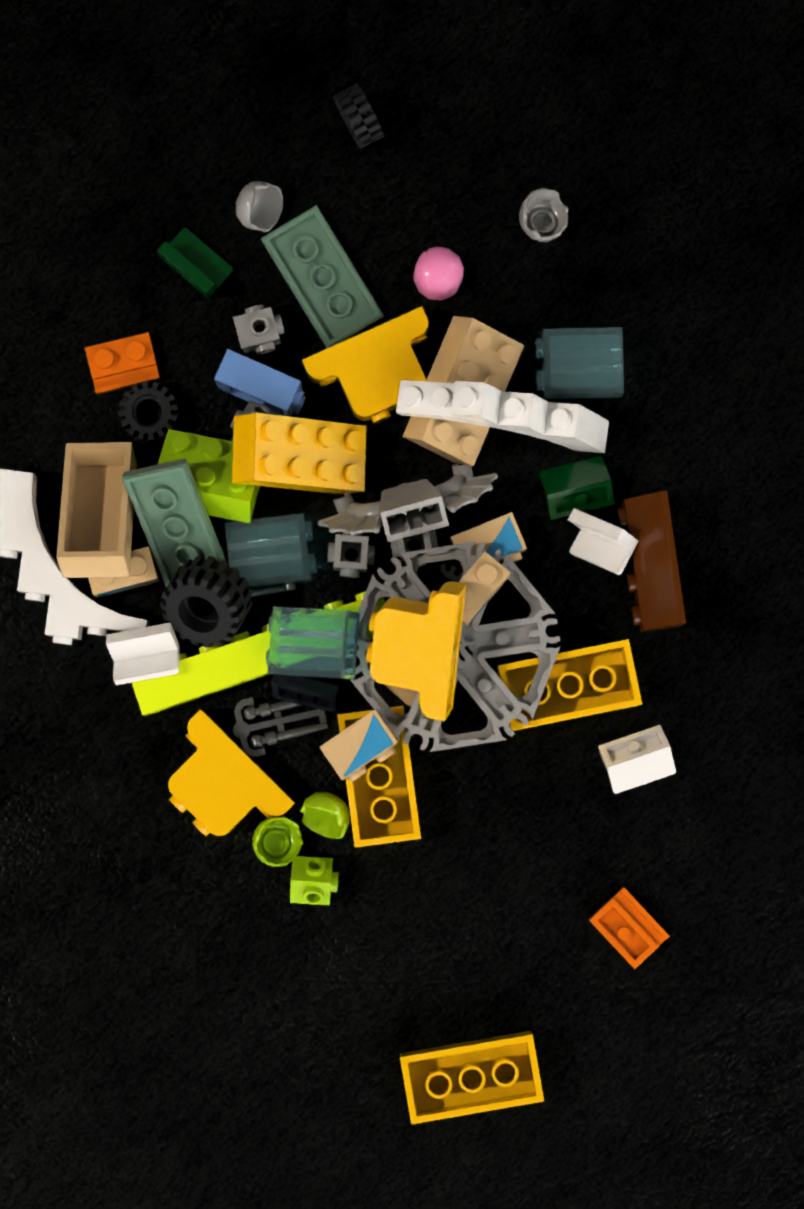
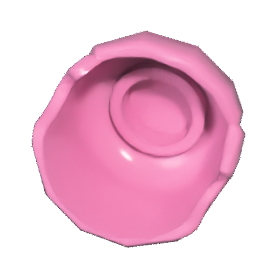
[413,246,464,301]

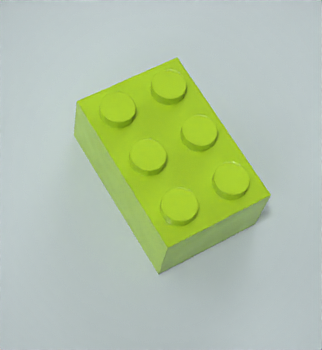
[157,429,260,523]

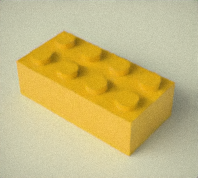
[232,413,366,494]
[497,639,642,731]
[337,706,421,847]
[400,1031,544,1124]

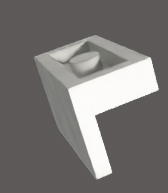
[568,508,639,575]
[106,622,180,685]
[598,725,676,794]

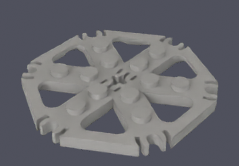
[345,541,560,752]

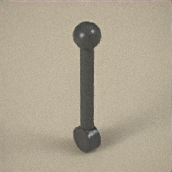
[251,583,297,597]

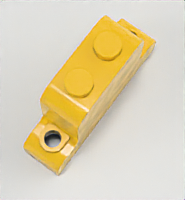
[302,306,428,424]
[366,581,467,721]
[168,709,296,836]

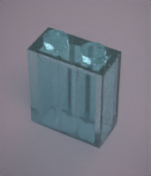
[536,327,624,399]
[224,513,317,589]
[266,607,360,680]

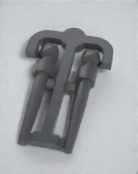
[233,697,328,757]

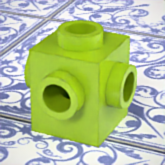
[290,856,339,906]

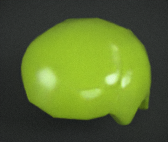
[300,792,351,839]
[252,816,303,867]

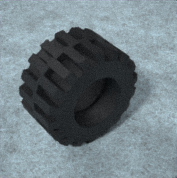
[160,556,252,647]

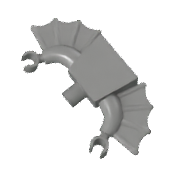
[318,464,498,542]

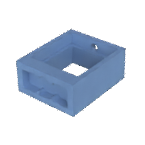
[214,349,306,417]

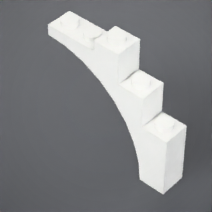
[396,380,609,453]
[0,469,150,645]

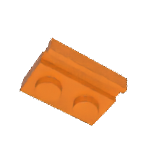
[85,332,160,395]
[589,887,670,969]

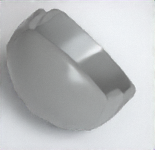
[236,181,283,232]
[519,188,568,242]

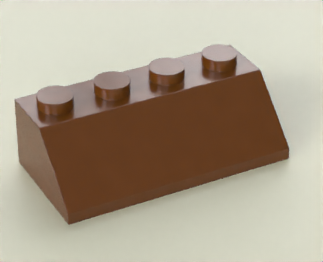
[617,491,686,632]

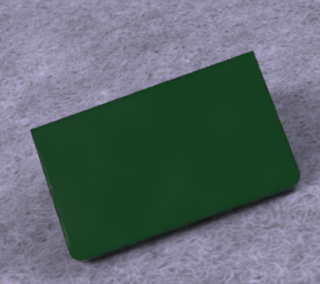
[157,228,233,299]
[539,456,615,520]

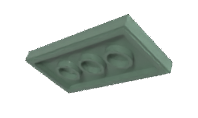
[261,205,384,348]
[122,459,226,587]

